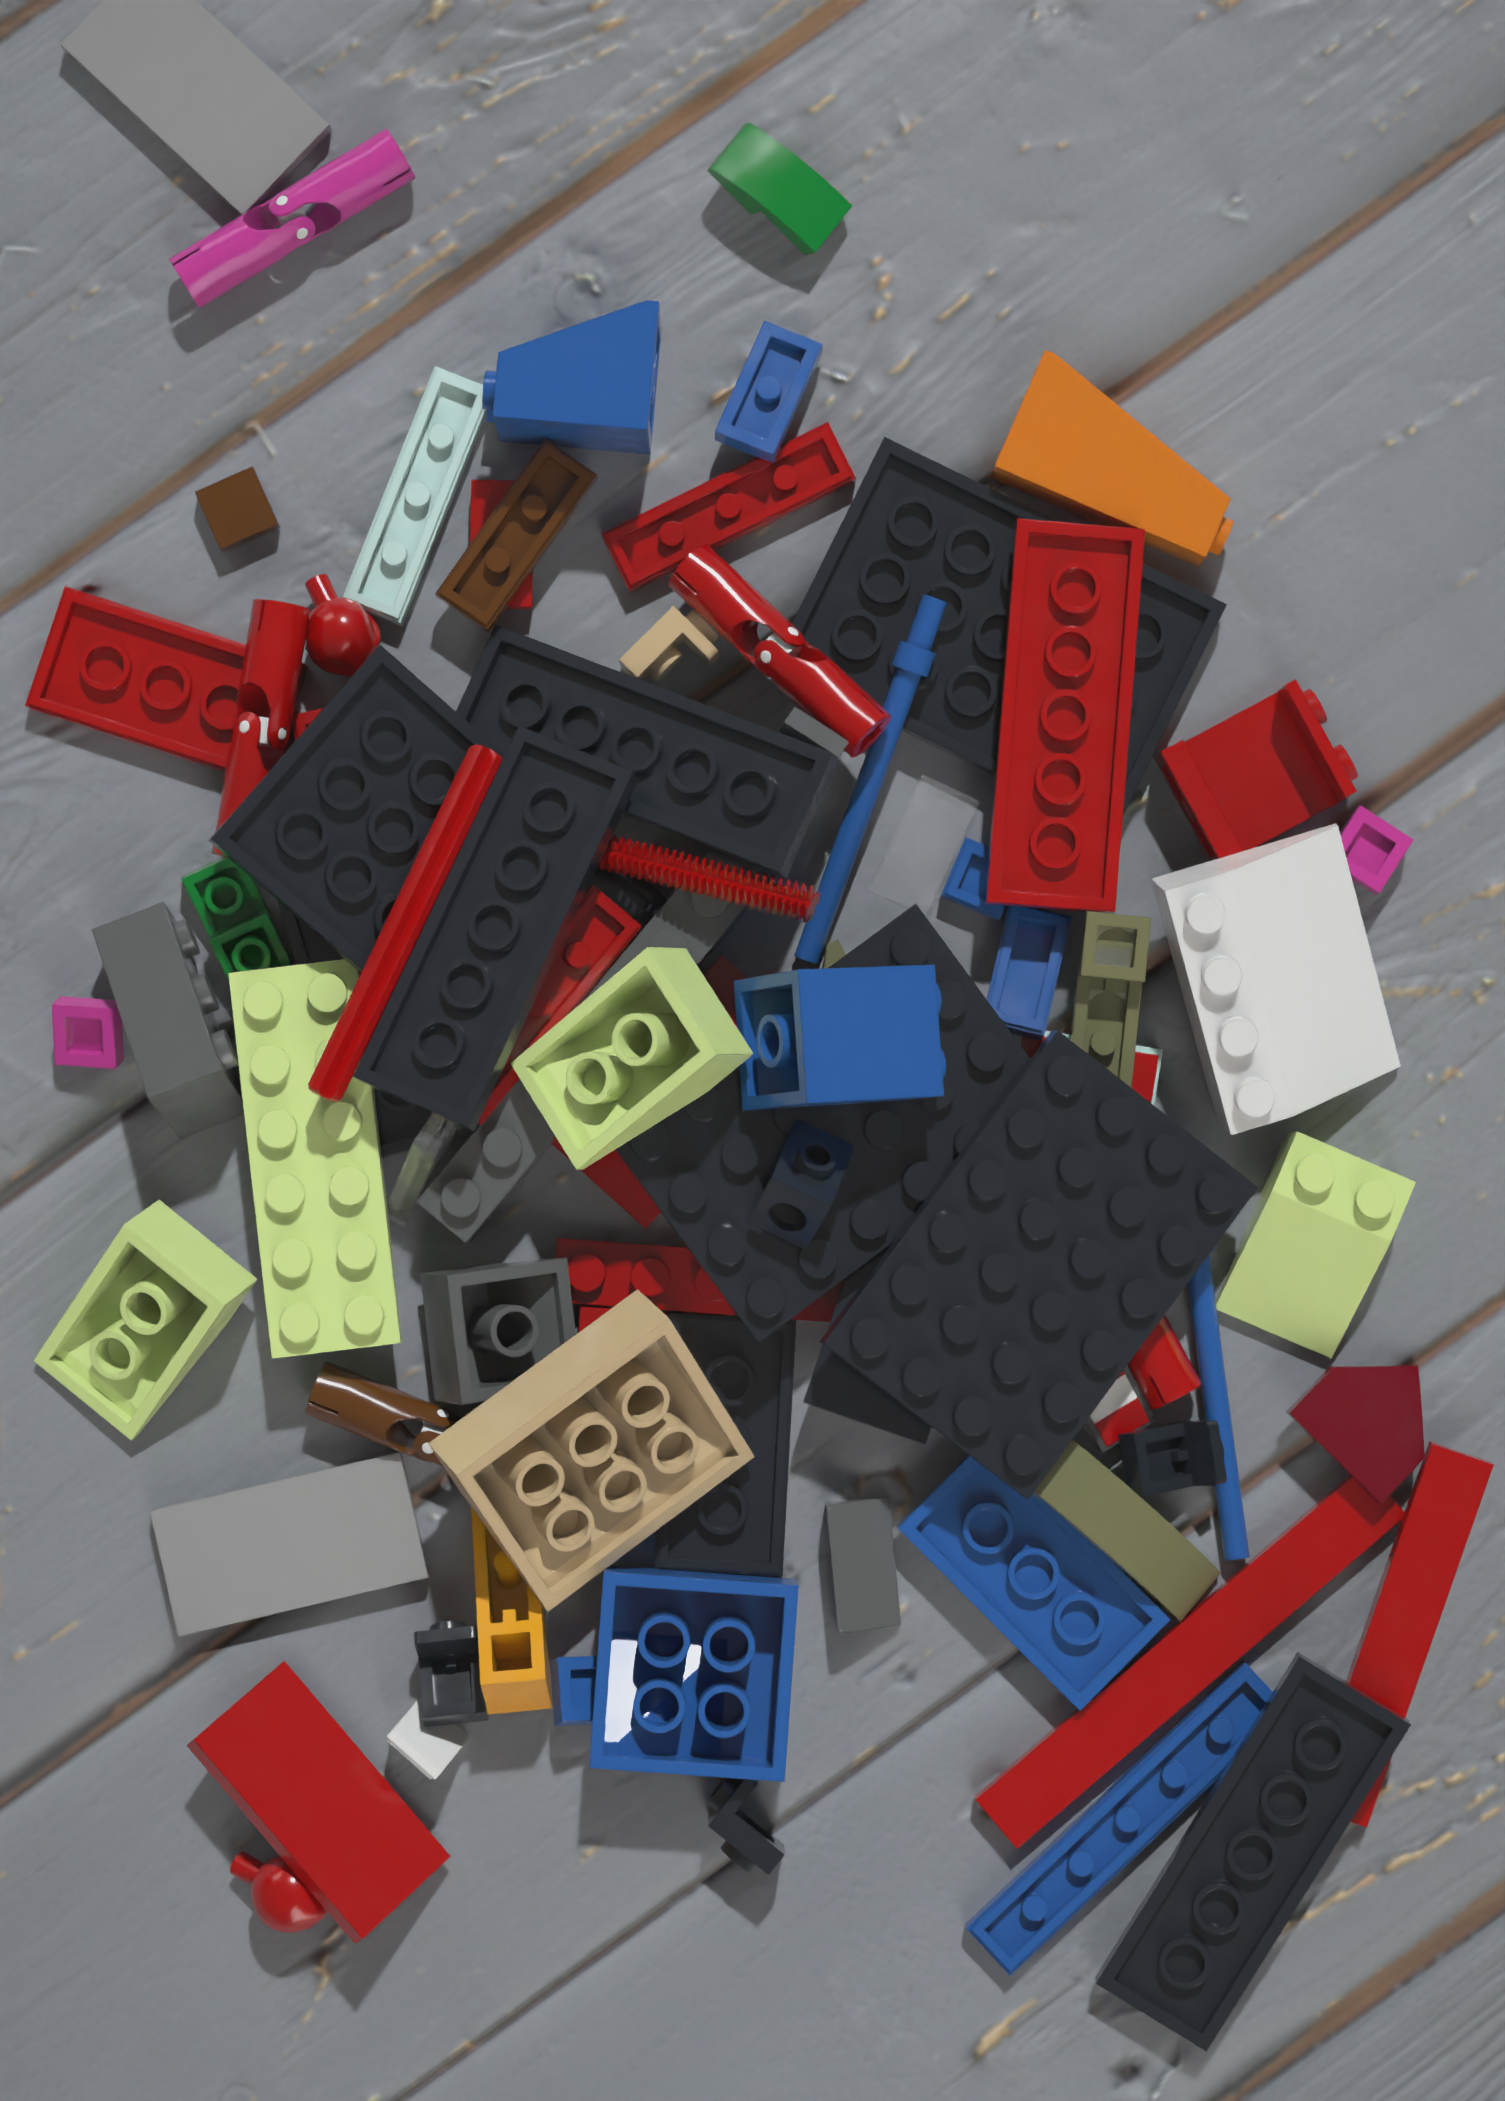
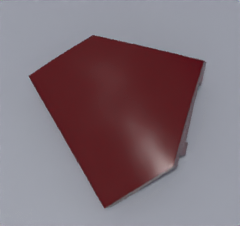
[1286,1365,1425,1504]

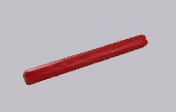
[308,744,502,1102]

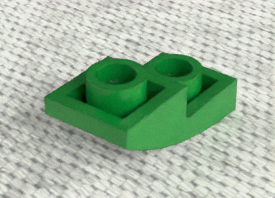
[707,122,852,255]
[181,857,293,981]

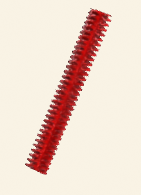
[598,835,820,923]

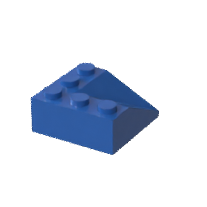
[589,1565,799,1782]

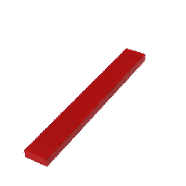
[974,1475,1404,1849]

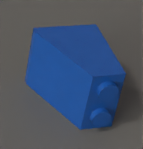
[482,300,662,455]
[734,965,946,1111]

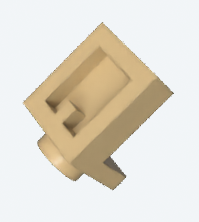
[619,606,719,682]

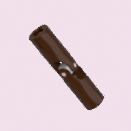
[305,1361,462,1466]

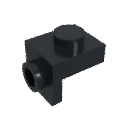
[1118,1420,1227,1497]
[414,1621,489,1727]
[706,1778,785,1875]

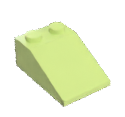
[510,947,754,1170]
[1216,1131,1416,1359]
[33,1200,258,1441]

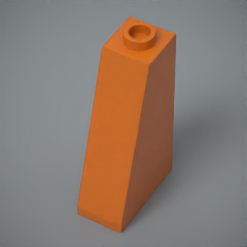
[990,350,1234,568]

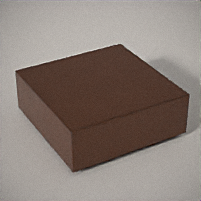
[195,466,281,553]

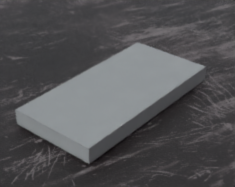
[60,0,332,216]
[150,1452,430,1637]

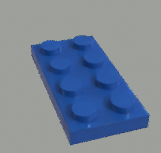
[897,1455,1171,1711]

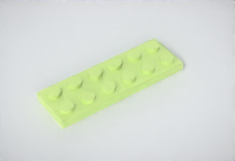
[228,959,403,1358]

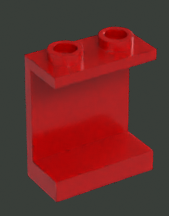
[1154,679,1358,861]

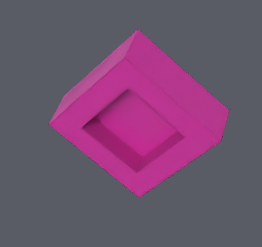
[1340,805,1414,895]
[52,996,124,1069]

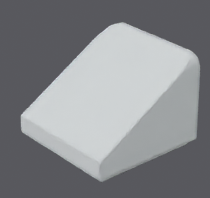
[387,1698,468,1780]

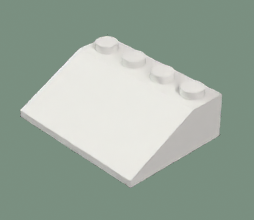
[1151,824,1401,1135]

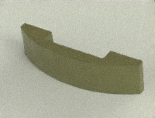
[1070,911,1151,1087]
[1033,1440,1221,1622]

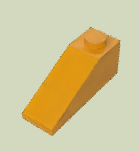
[471,1507,552,1714]

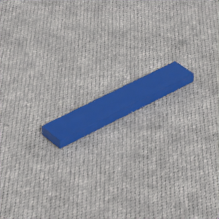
[965,1661,1273,1975]

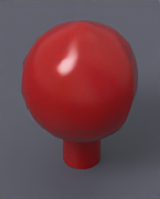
[305,574,380,676]
[230,1851,328,1933]

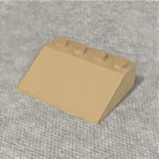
[428,1289,755,1612]

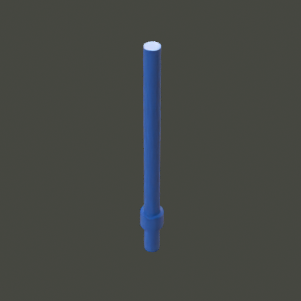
[794,594,947,964]
[1187,1247,1250,1560]

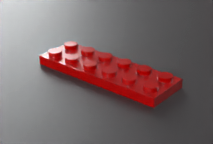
[985,518,1145,914]

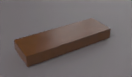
[435,439,598,633]

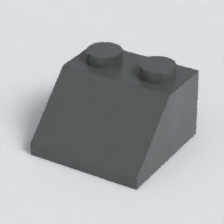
[420,1258,576,1405]

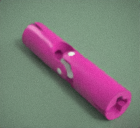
[169,128,415,308]

